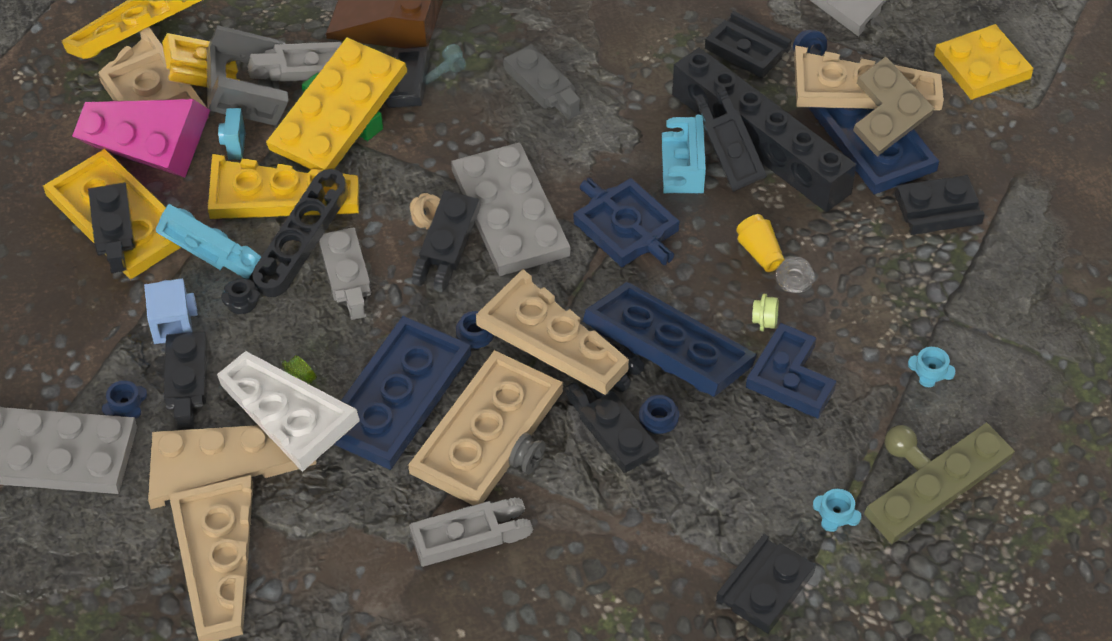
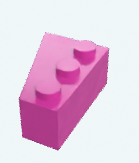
[72,99,210,178]

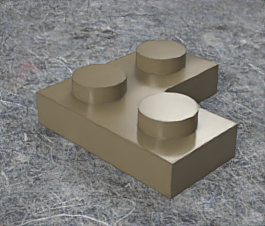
[853,57,935,157]

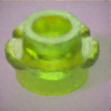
[281,355,317,385]

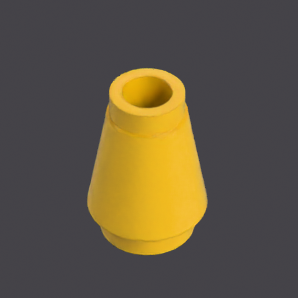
[736,214,785,272]

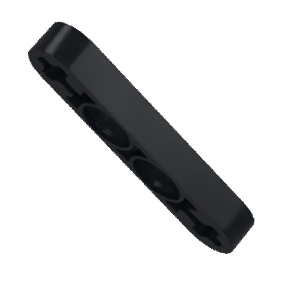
[253,169,348,297]

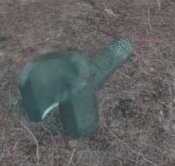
[426,44,465,85]

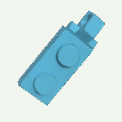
[155,204,261,279]

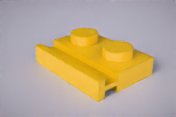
[162,33,240,87]

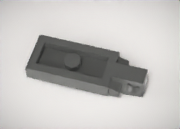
[503,44,580,120]

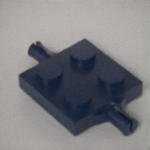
[574,177,680,267]

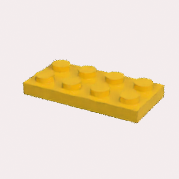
[266,37,407,170]
[43,149,181,280]

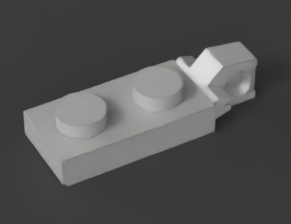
[247,42,342,81]
[319,227,371,320]

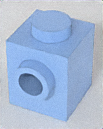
[144,278,198,344]

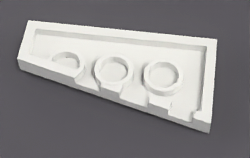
[217,351,360,472]

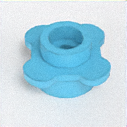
[908,347,956,387]
[813,489,861,532]

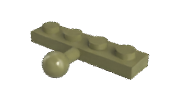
[864,422,1015,544]

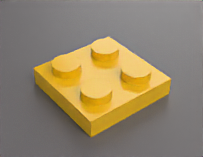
[934,24,1034,100]

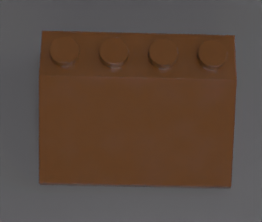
[326,0,443,48]

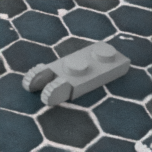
[409,497,533,567]

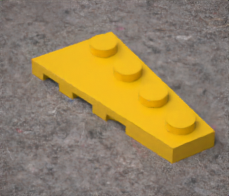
[62,0,202,59]
[208,154,359,219]

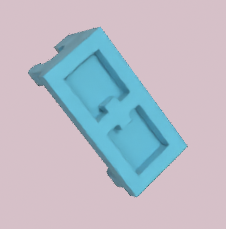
[662,115,706,193]

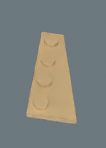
[794,45,944,110]
[476,269,629,395]
[148,425,317,509]
[169,475,253,641]

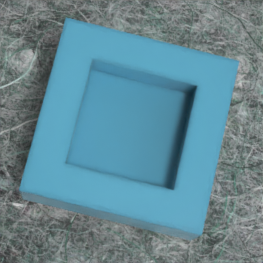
[218,108,246,160]

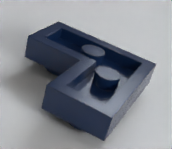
[746,323,836,419]

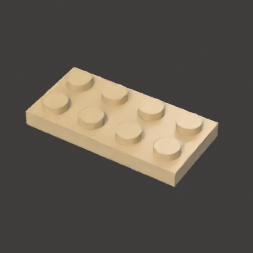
[409,350,563,506]

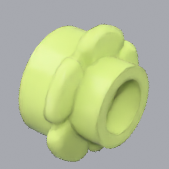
[752,294,779,332]

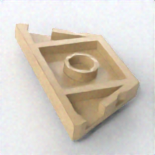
[98,27,209,119]

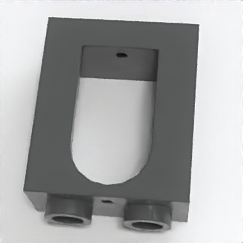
[206,25,288,126]

